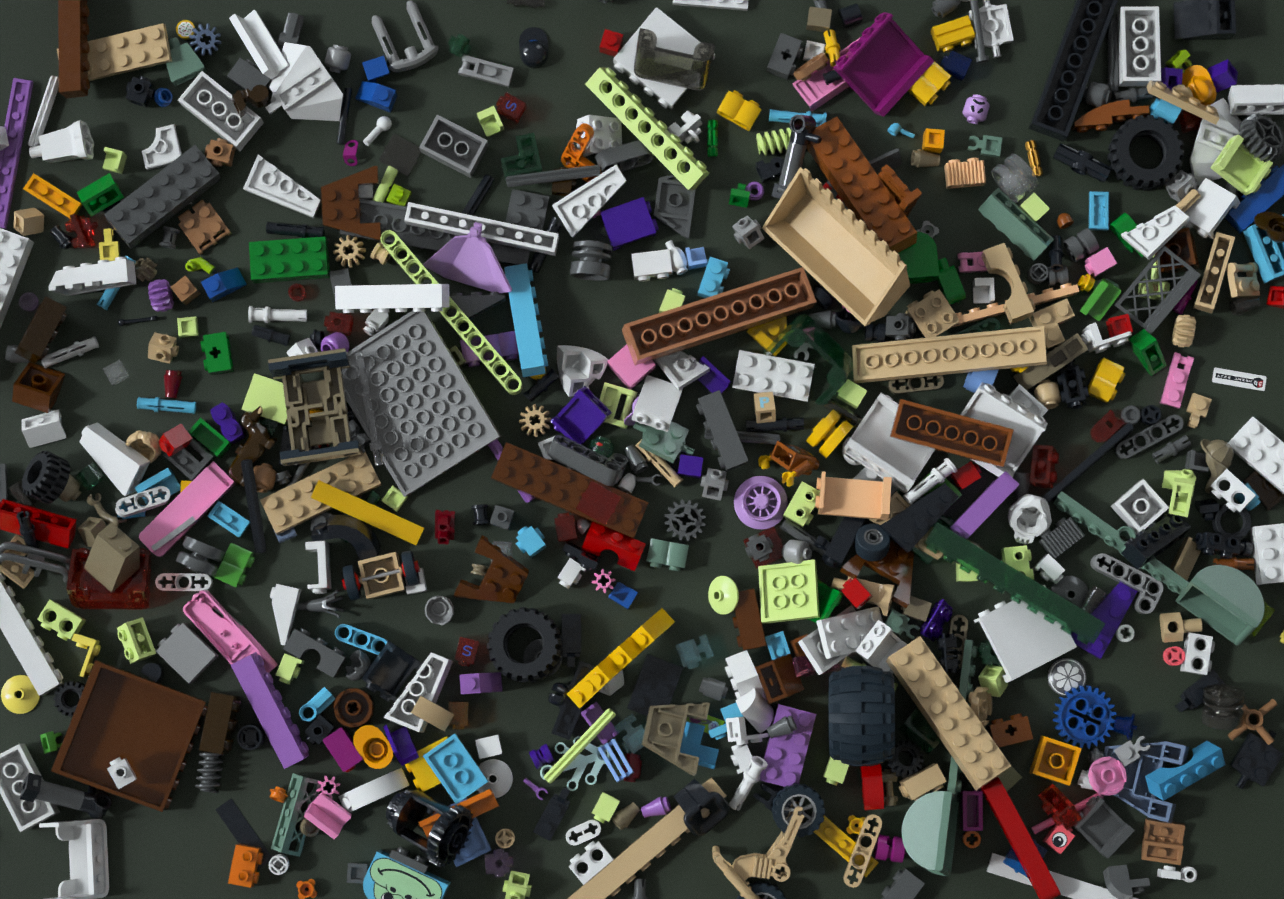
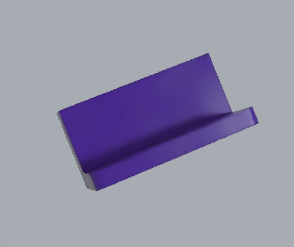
[697,356,731,394]
[383,725,419,766]

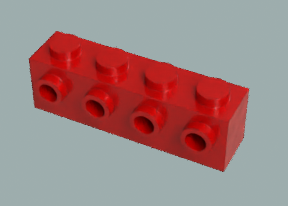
[0,499,77,548]

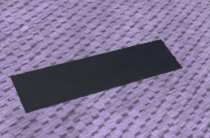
[215,799,272,870]

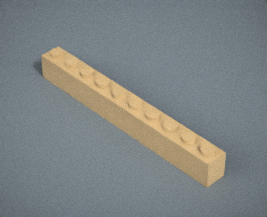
[567,777,727,899]

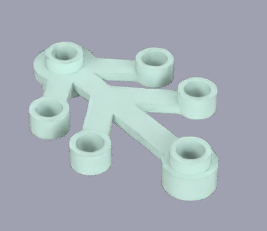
[540,736,612,791]

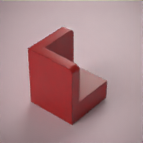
[1106,314,1133,338]

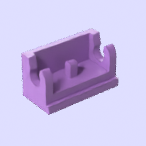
[581,702,619,745]

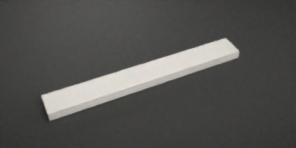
[986,853,1138,899]

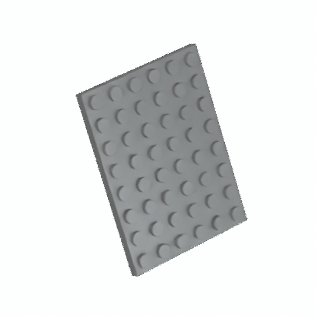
[342,310,501,497]

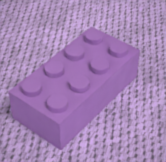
[760,704,816,787]

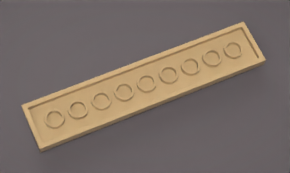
[852,326,1047,383]

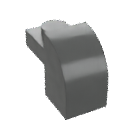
[1103,865,1150,899]

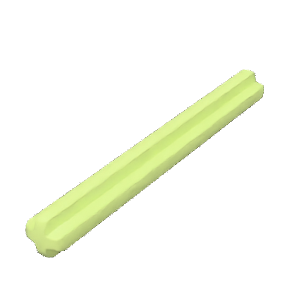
[544,708,616,783]

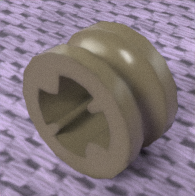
[470,564,489,576]

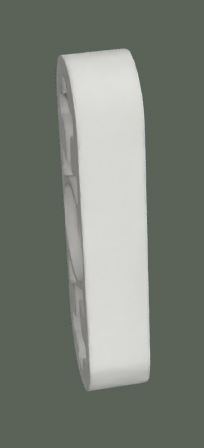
[115,486,170,517]
[155,573,213,591]

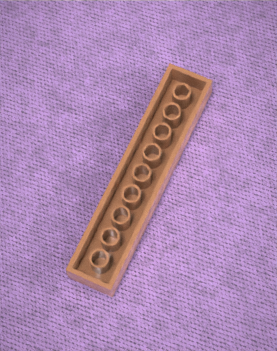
[622,267,816,365]

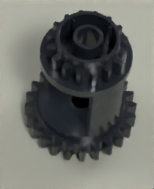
[386,789,474,867]

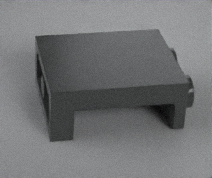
[1070,796,1135,859]

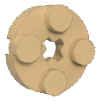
[968,687,992,726]

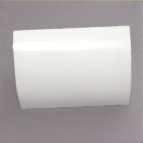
[736,688,774,734]

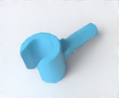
[887,123,915,138]

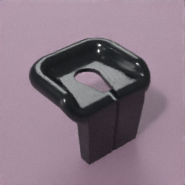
[674,779,730,836]

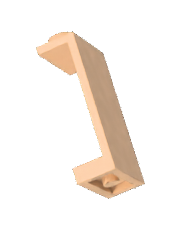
[815,471,892,520]

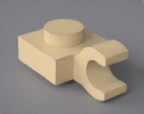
[1186,393,1212,429]

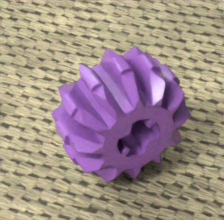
[148,279,174,312]

